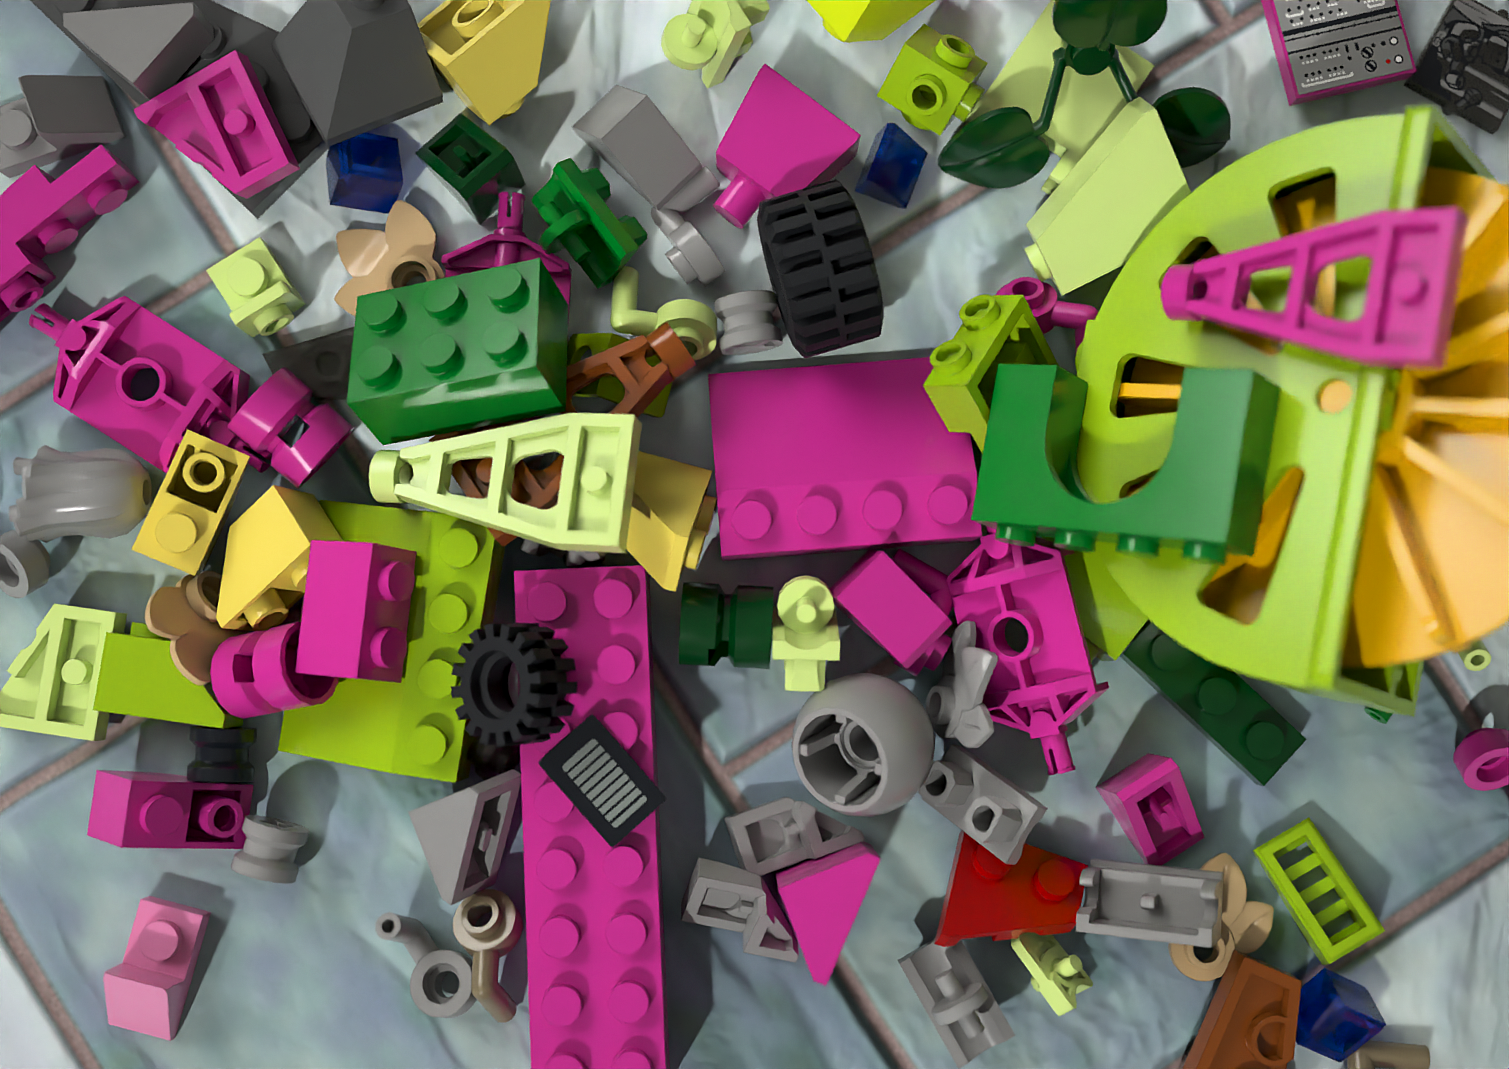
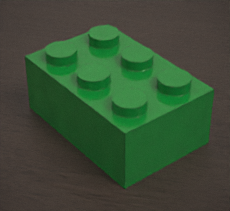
[347,258,568,445]

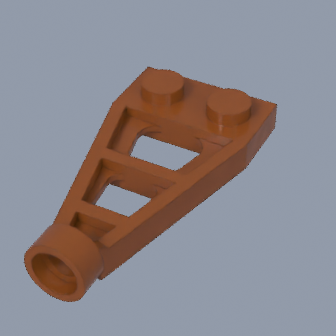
[429,322,696,547]

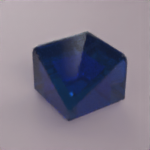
[326,132,403,214]
[1296,968,1387,1063]

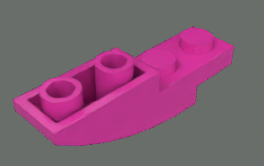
[0,144,139,322]

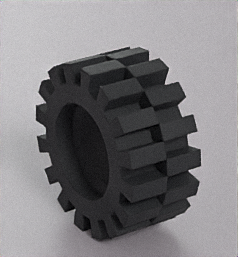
[451,623,577,747]

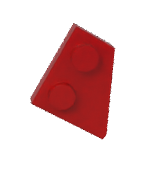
[934,830,1088,947]

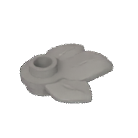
[926,621,998,748]

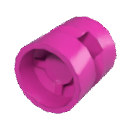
[228,367,354,489]
[210,622,339,719]

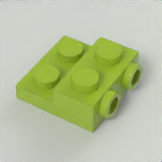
[923,294,1059,454]

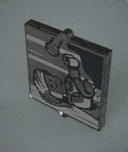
[1404,0,1509,134]

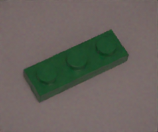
[1120,619,1307,786]

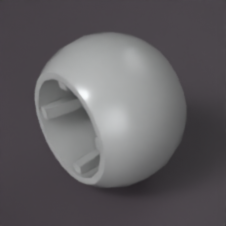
[791,673,935,817]

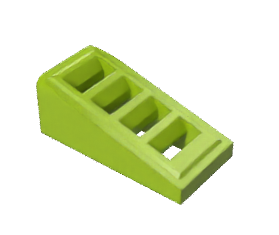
[1253,817,1385,965]

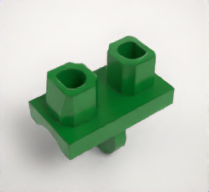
[531,158,647,289]

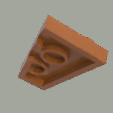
[1182,949,1302,1069]

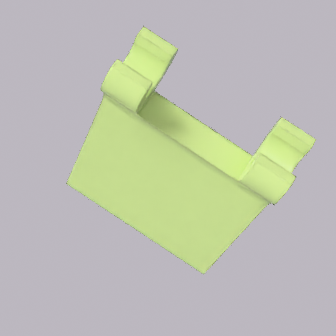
[964,0,1155,195]

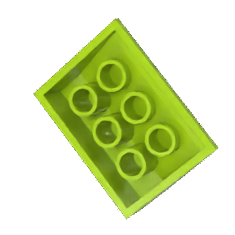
[278,500,505,783]

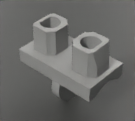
[919,744,1048,864]
[898,939,1015,1069]

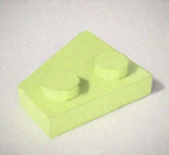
[0,604,127,741]

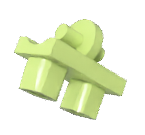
[661,0,770,89]
[772,575,840,692]

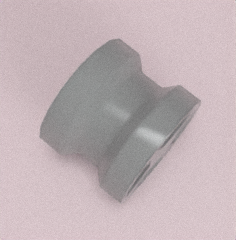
[714,290,783,355]
[231,815,310,884]

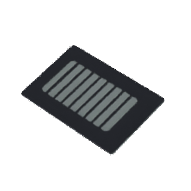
[538,715,666,847]

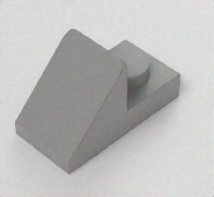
[0,75,126,178]

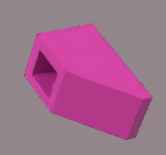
[87,770,254,849]

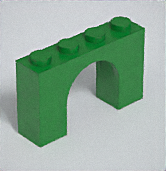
[971,364,1281,565]

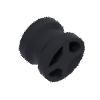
[186,726,257,782]

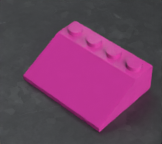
[708,357,982,561]

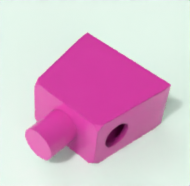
[713,64,861,229]

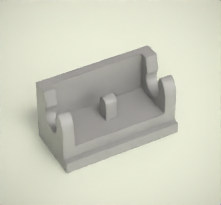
[1076,859,1224,948]

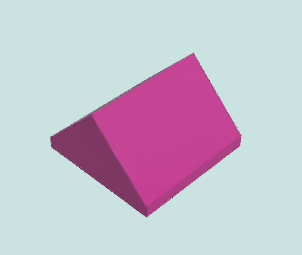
[776,841,881,986]

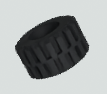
[757,179,884,358]

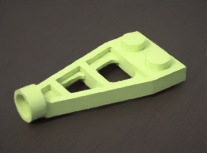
[369,413,642,553]

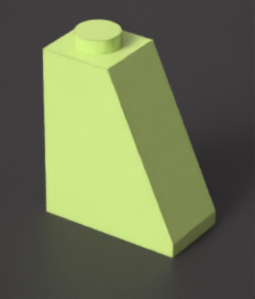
[1024,97,1191,296]

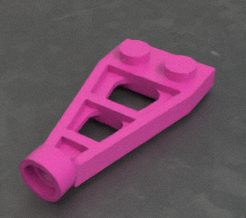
[1161,208,1469,368]

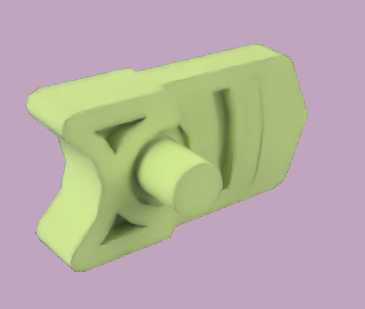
[1011,932,1093,1016]

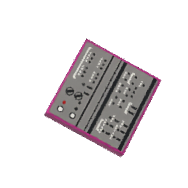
[1261,0,1416,106]

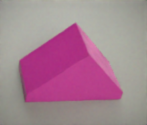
[830,550,953,670]
[1096,753,1205,866]

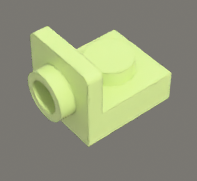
[206,237,306,337]

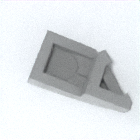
[724,797,865,876]
[681,857,799,963]

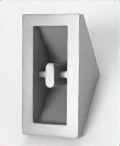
[63,2,214,100]
[572,85,702,211]
[408,769,521,905]

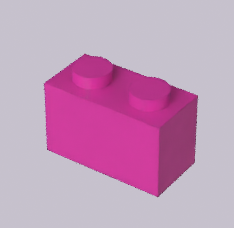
[295,540,416,683]

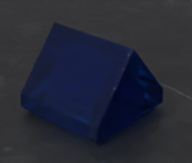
[854,123,928,209]

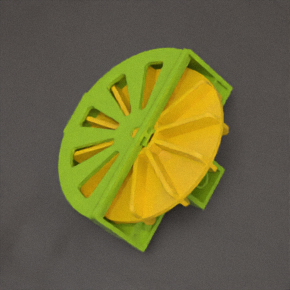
[1075,105,1509,717]

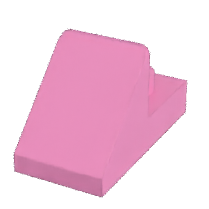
[103,896,211,1041]

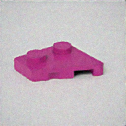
[133,50,300,199]

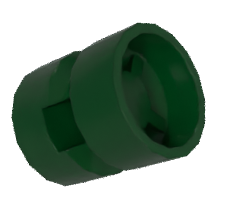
[679,582,774,669]

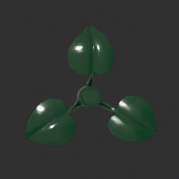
[937,0,1231,189]

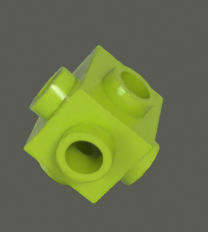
[877,24,988,136]

